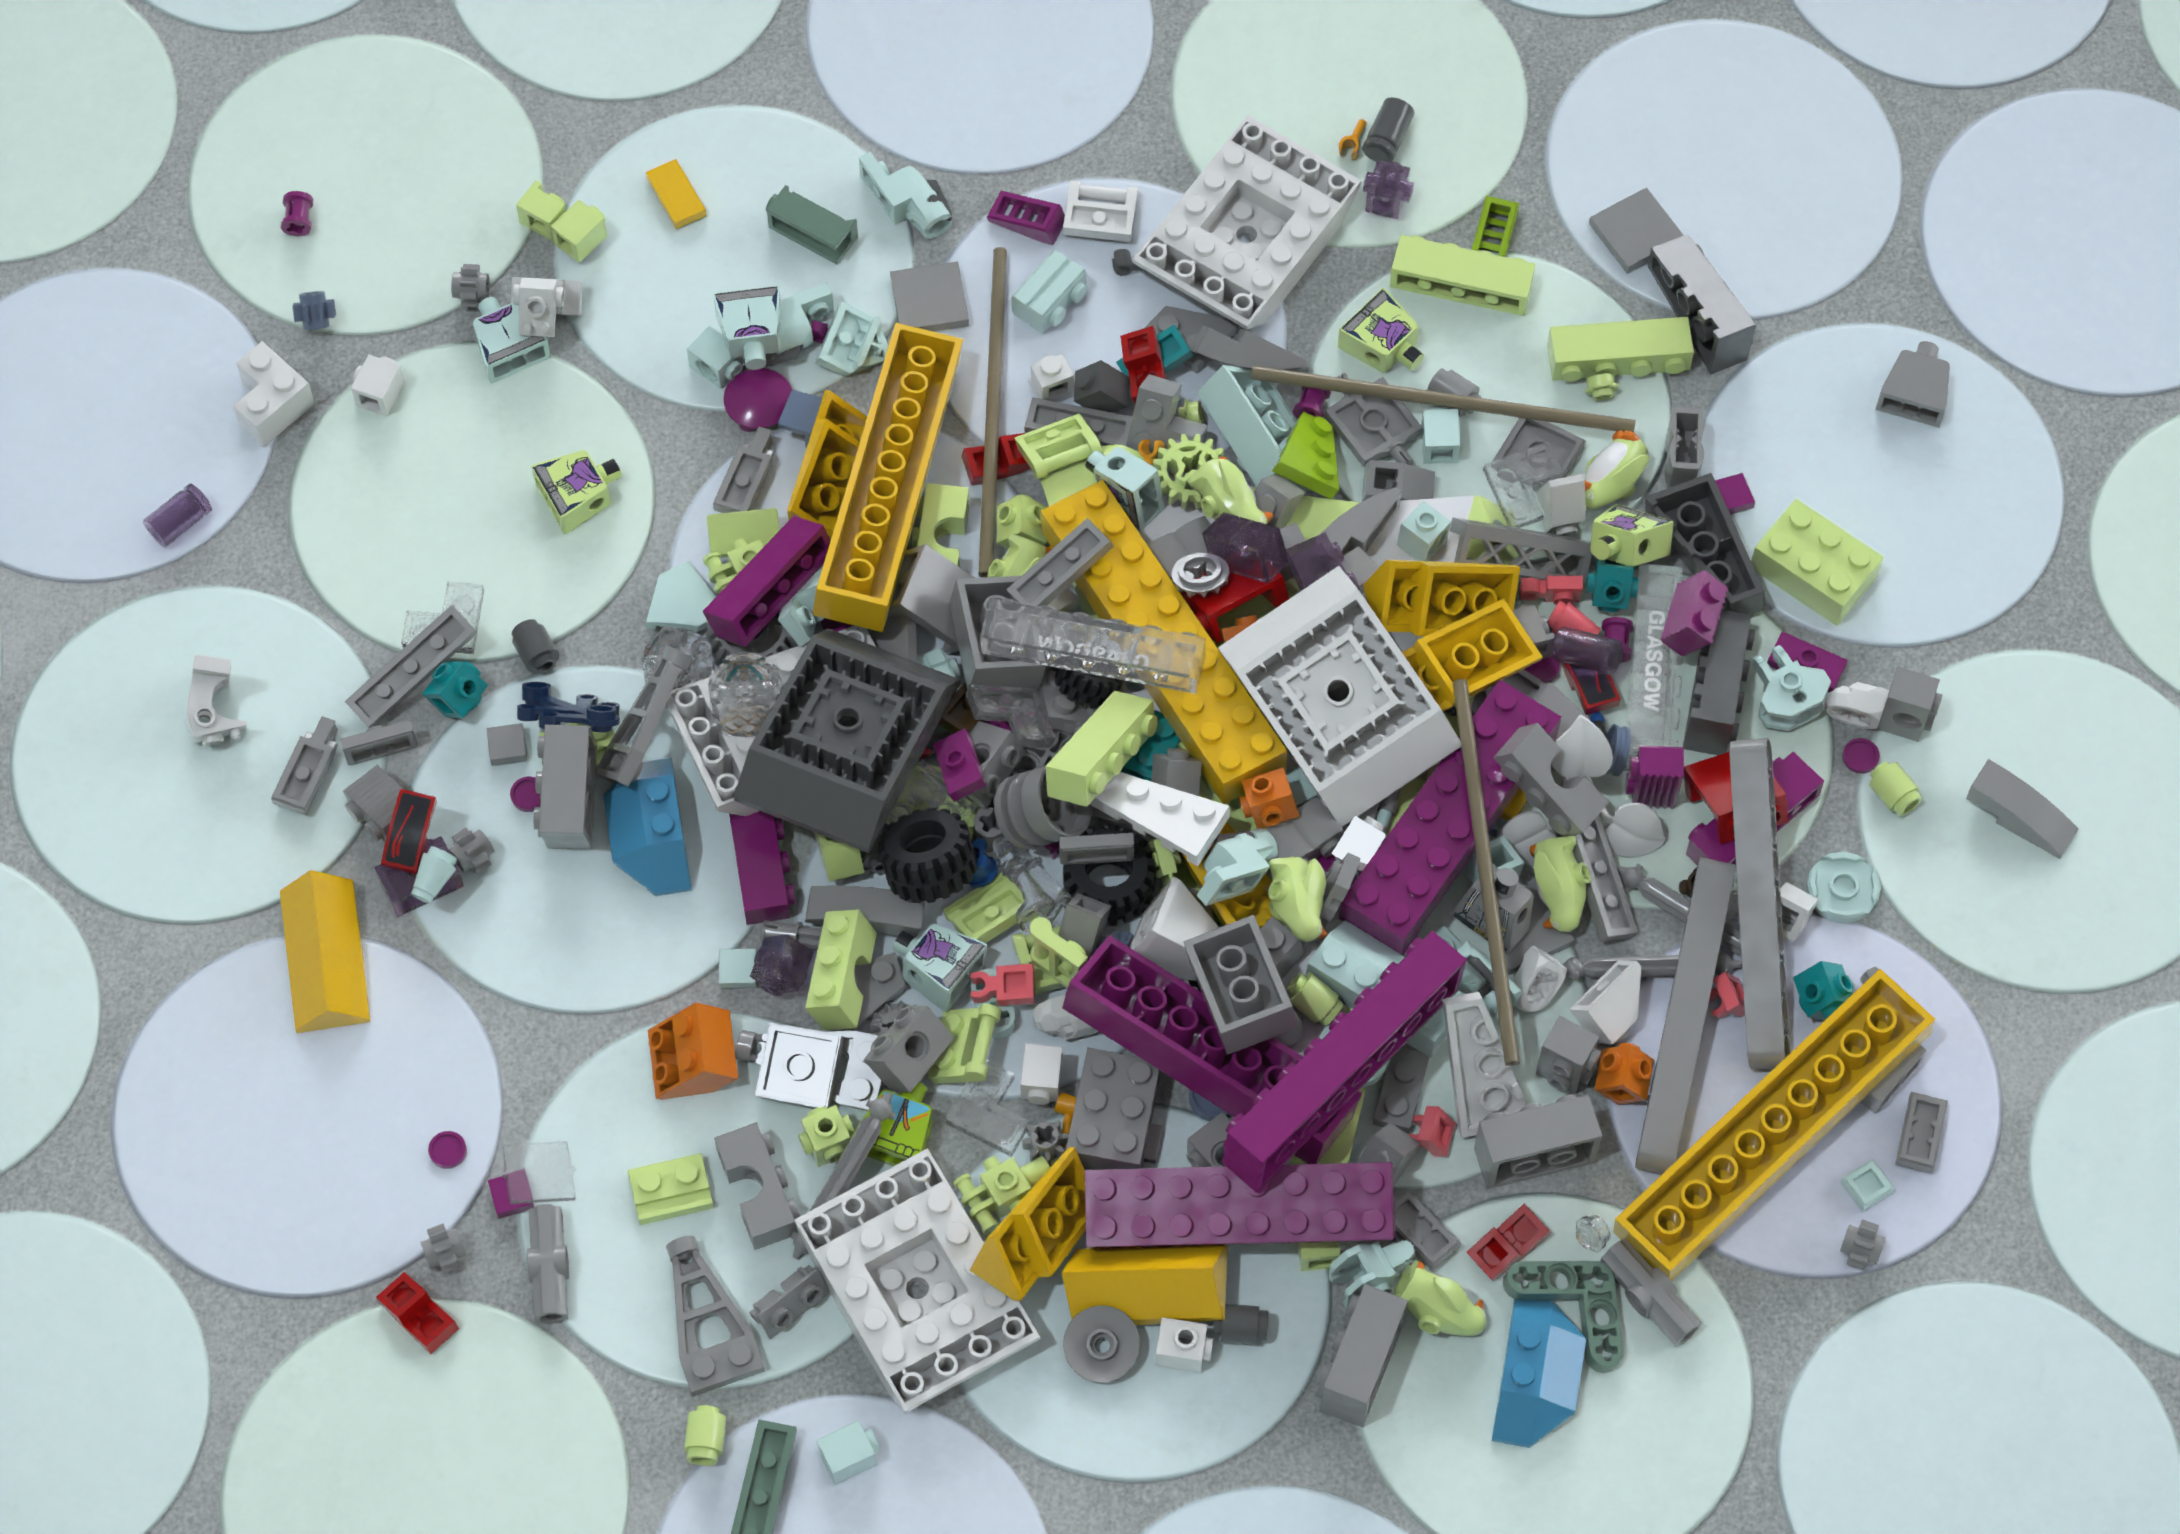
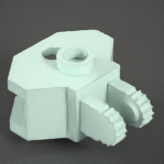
[1752,645,1831,731]
[1329,1239,1415,1309]

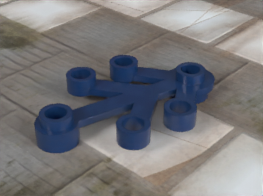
[517,682,620,732]

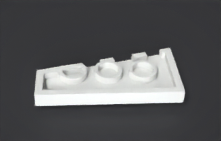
[1090,772,1230,867]
[1442,992,1527,1138]

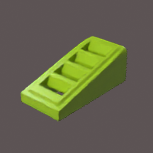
[1472,195,1519,257]

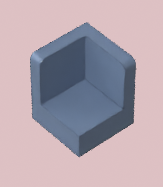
[778,389,822,448]

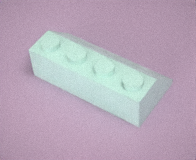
[1196,365,1310,492]
[1306,920,1464,1058]

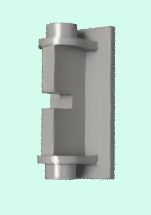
[749,1265,829,1339]

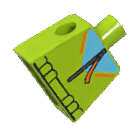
[851,1082,933,1166]

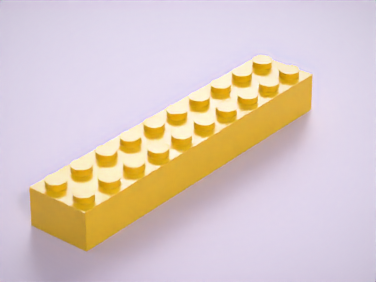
[812,322,963,632]
[1041,480,1287,804]
[1613,969,1935,1281]

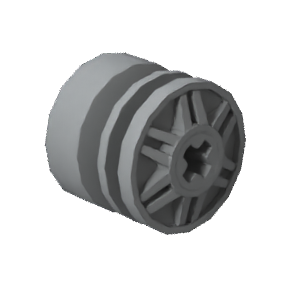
[994,765,1092,850]

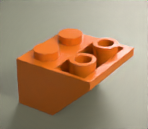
[648,1002,738,1100]

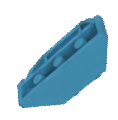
[603,758,692,896]
[1491,1299,1587,1448]

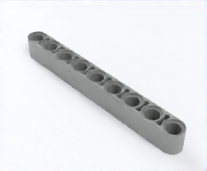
[1729,738,1790,1070]
[1635,857,1736,1174]

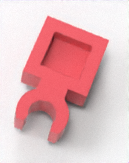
[1519,576,1583,605]
[970,963,1036,1006]

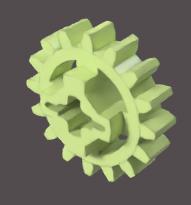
[1153,434,1229,509]

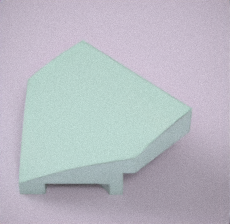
[815,302,889,377]
[644,561,716,640]

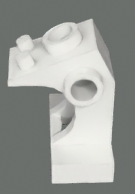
[511,277,583,337]
[186,655,247,746]

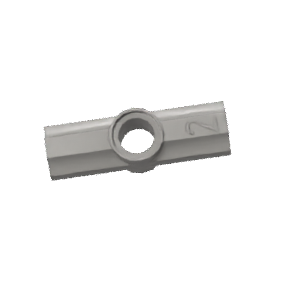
[527,1204,569,1324]
[1600,1239,1702,1347]

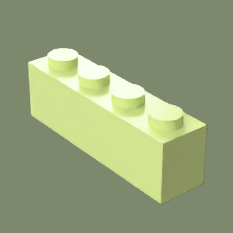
[1390,235,1535,316]
[1547,317,1694,382]
[1045,691,1158,807]

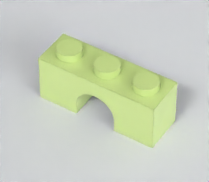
[912,483,970,567]
[805,909,877,1030]

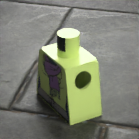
[1338,288,1424,372]
[531,450,622,535]
[1590,504,1674,566]

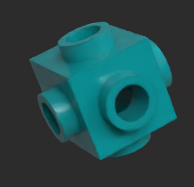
[1586,558,1638,612]
[422,661,488,718]
[1793,961,1854,1021]

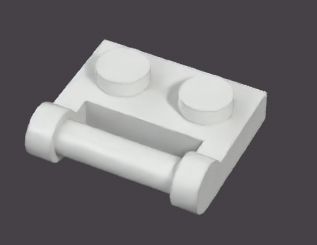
[1063,180,1139,242]

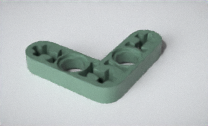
[1503,1261,1623,1373]

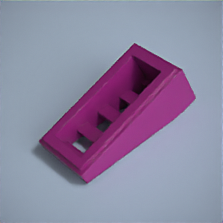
[987,190,1065,245]

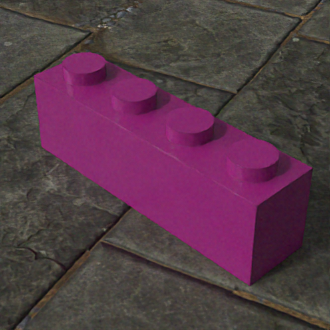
[703,516,831,647]
[1686,752,1824,866]
[729,811,796,925]

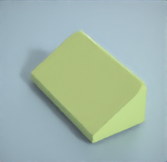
[707,508,780,557]

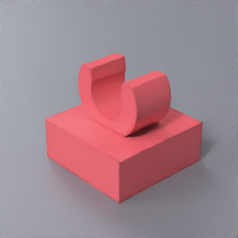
[1709,972,1745,1018]
[1409,1106,1456,1157]

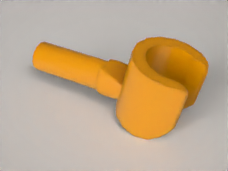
[1339,119,1367,160]
[1138,439,1165,466]
[1054,1092,1076,1148]

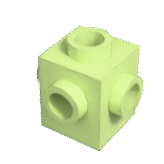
[996,494,1047,549]
[798,1105,854,1168]

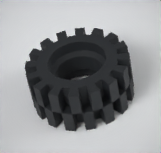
[1055,644,1125,709]

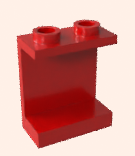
[1180,544,1289,643]
[1684,752,1788,844]

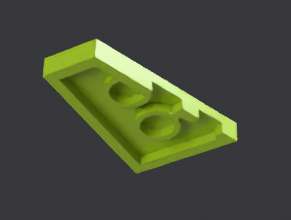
[1272,411,1339,500]

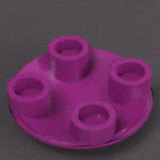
[723,368,792,432]

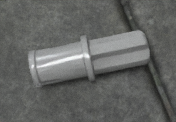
[761,920,822,951]

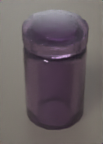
[143,483,212,548]
[1552,626,1623,675]

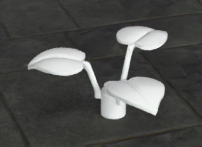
[1495,715,1666,866]

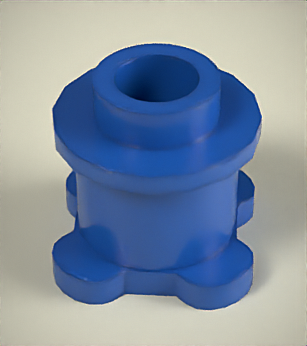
[969,839,999,888]

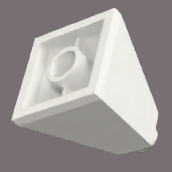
[1130,877,1219,981]

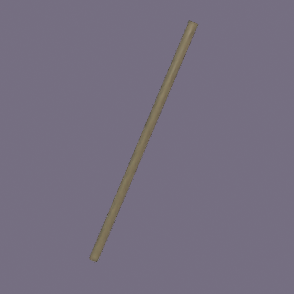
[978,247,1007,578]
[1251,366,1636,432]
[1453,679,1520,1066]

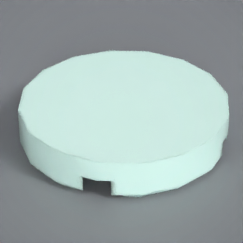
[1806,852,1881,924]

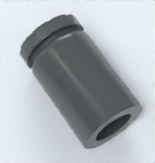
[1362,97,1415,164]

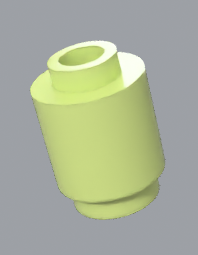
[1869,762,1922,816]
[1286,972,1343,1026]
[684,1405,726,1466]

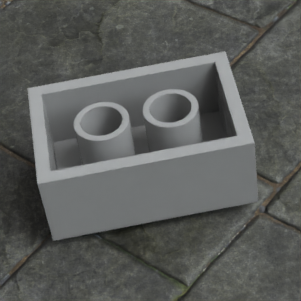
[949,576,1046,693]
[533,725,597,849]
[1183,915,1298,1055]
[1065,1047,1161,1170]
[1474,1094,1602,1190]
[1316,1284,1408,1428]

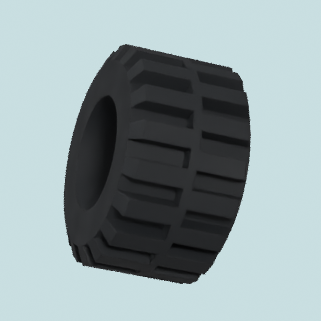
[878,808,977,903]
[1063,824,1155,926]

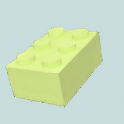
[1751,499,1884,626]

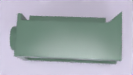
[766,185,858,265]

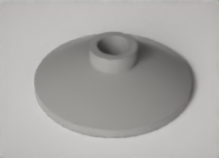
[1063,1305,1140,1383]

